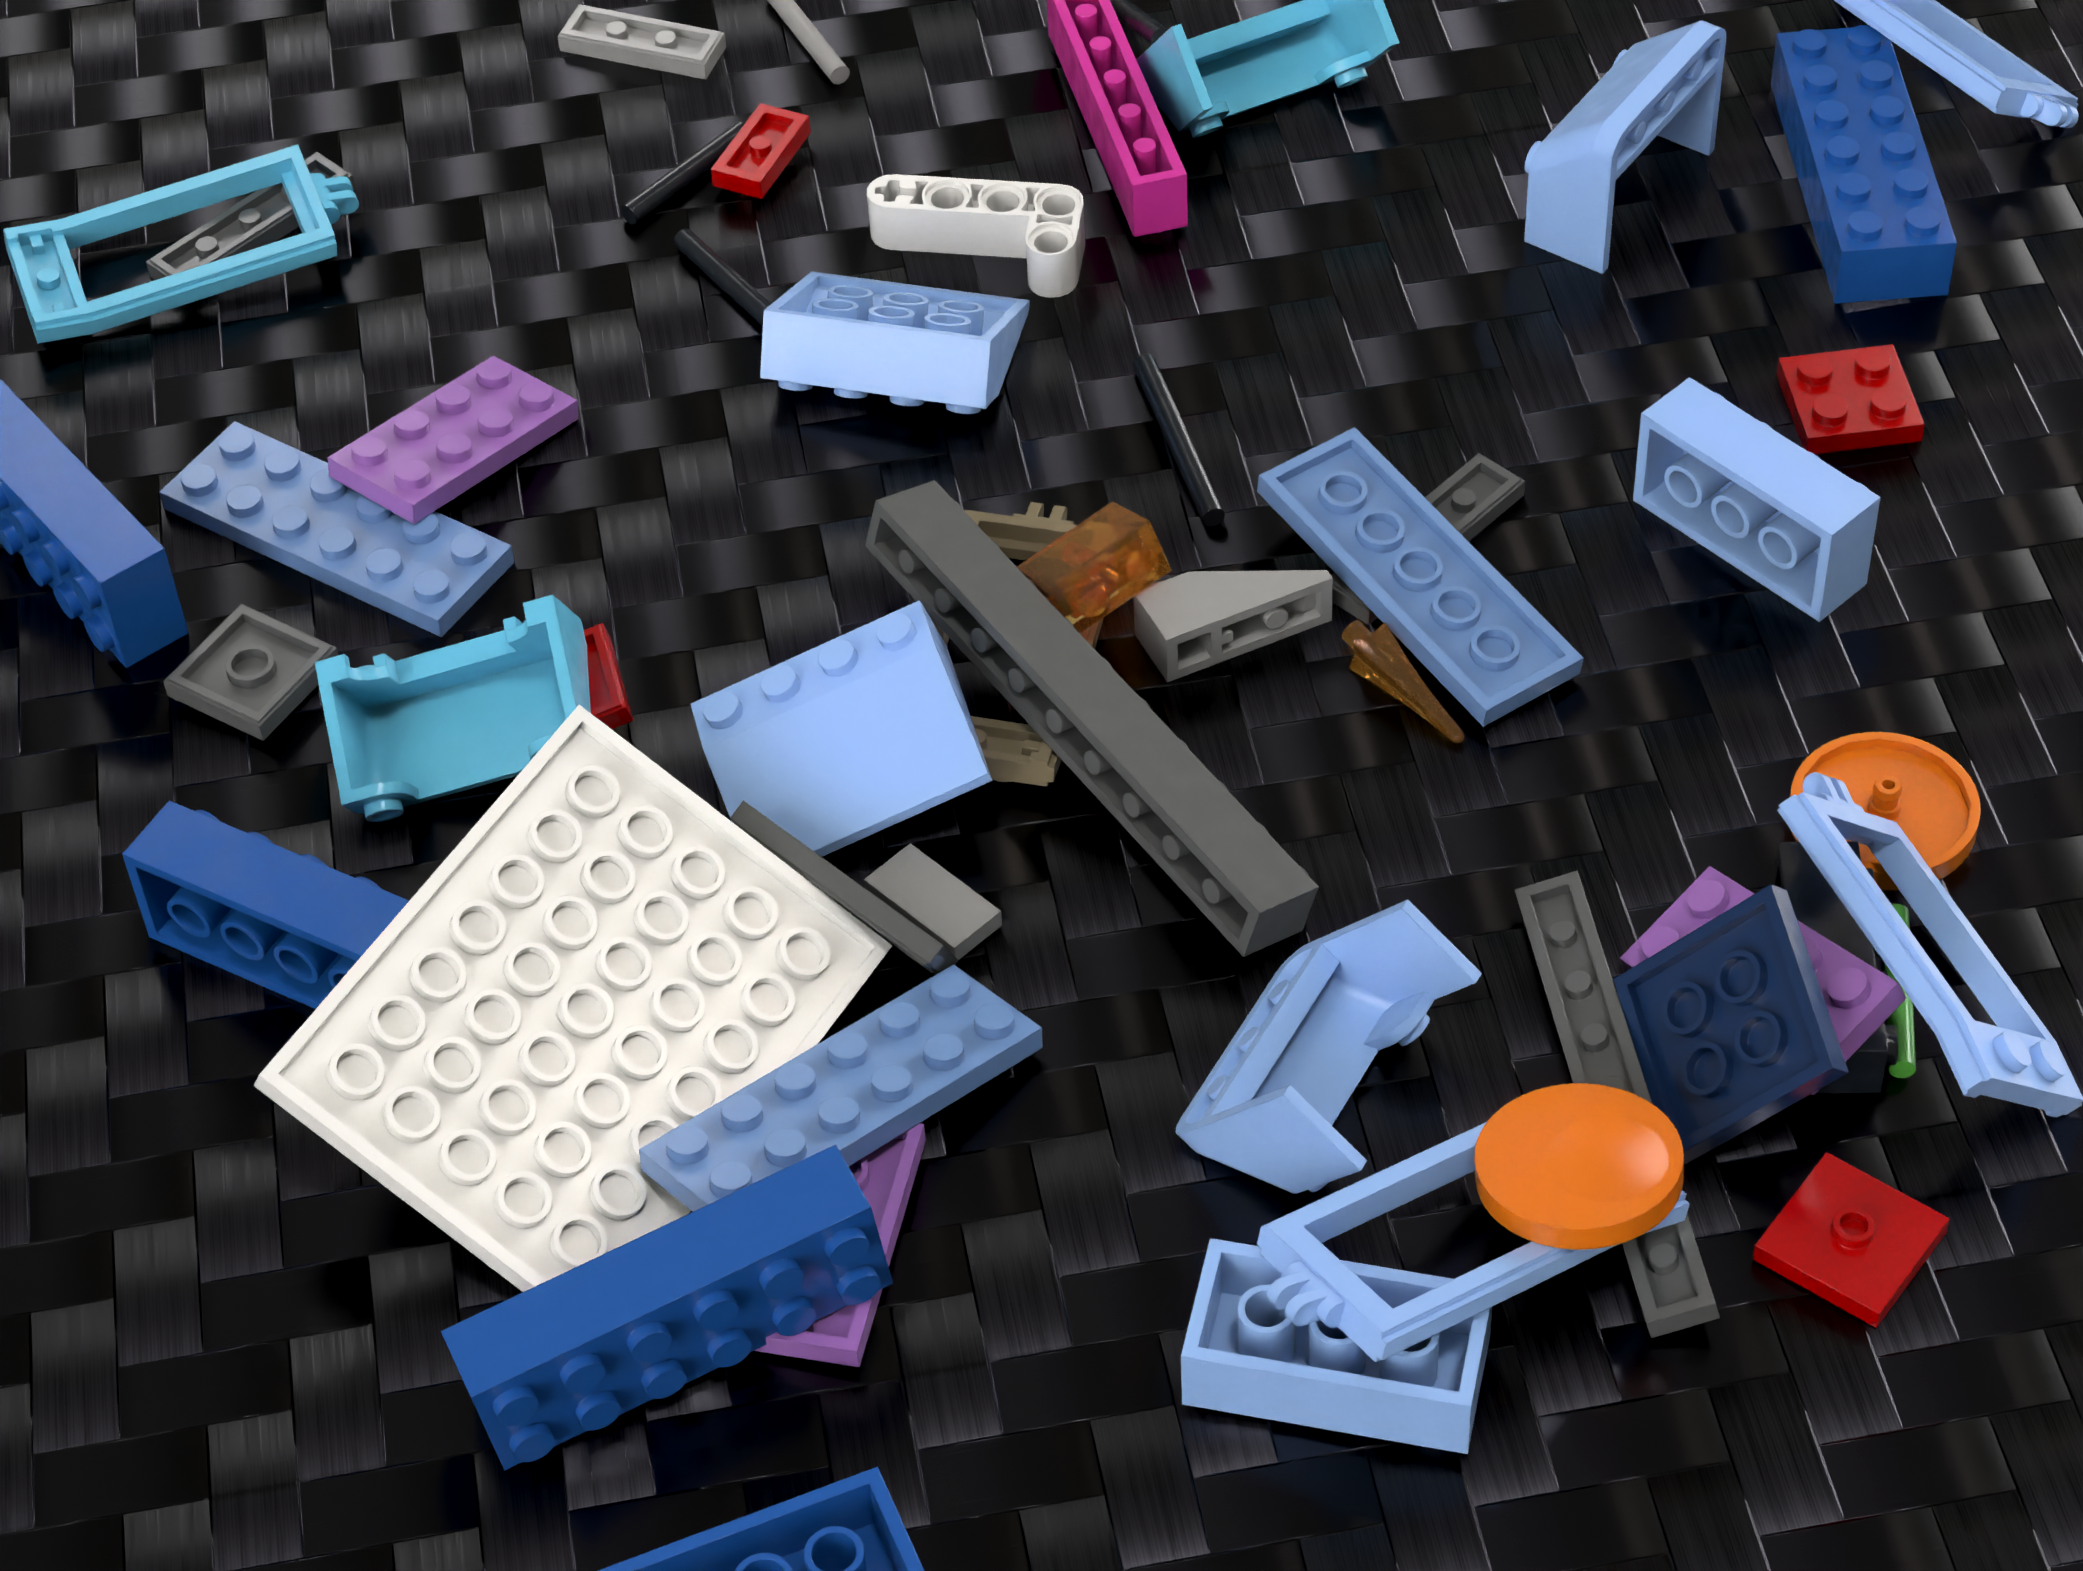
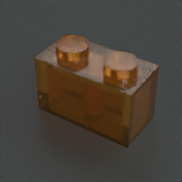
[1017,501,1172,633]

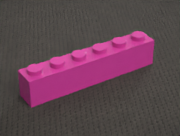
[1047,0,1188,237]

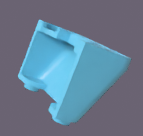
[314,594,591,822]

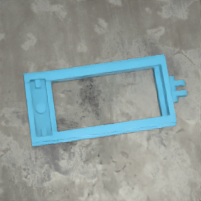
[3,144,359,344]

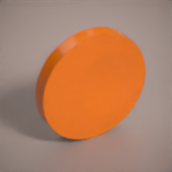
[1790,732,1981,890]
[1474,1083,1684,1250]

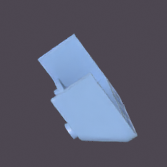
[1524,21,1726,274]
[1176,899,1482,1194]

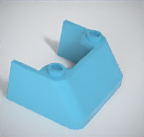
[1136,0,1399,139]

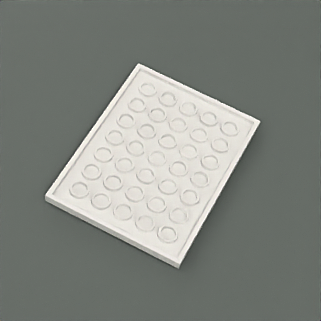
[254,705,893,1292]

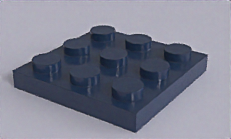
[1613,884,1849,1164]

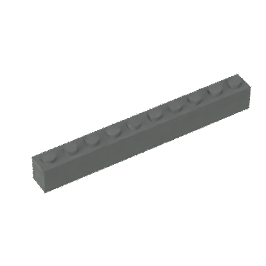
[865,480,1319,957]

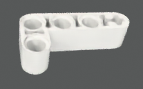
[867,174,1085,298]

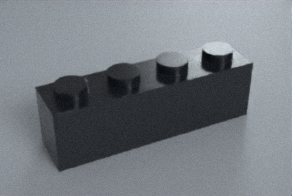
[1772,841,1898,1093]

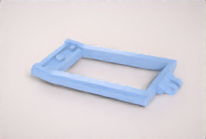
[1834,0,2079,128]
[1777,772,2083,1118]
[1257,1122,1690,1362]

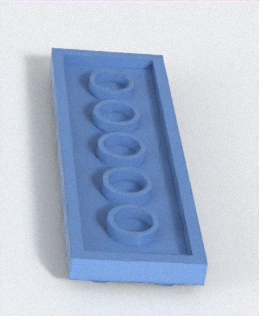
[159,421,515,637]
[1257,427,1584,727]
[639,964,1043,1212]

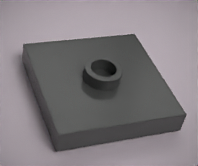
[163,604,338,741]

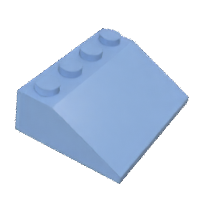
[760,271,1030,414]
[691,600,992,857]

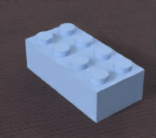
[1633,377,1881,622]
[1181,1238,1493,1454]

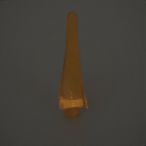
[1342,620,1465,743]

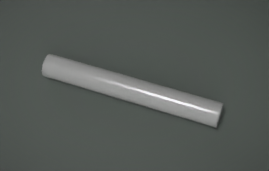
[767,0,850,84]

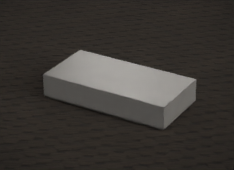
[864,843,1002,960]

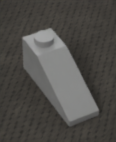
[1133,570,1333,682]

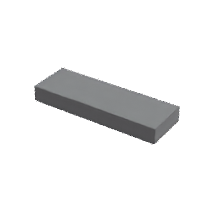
[558,4,726,80]

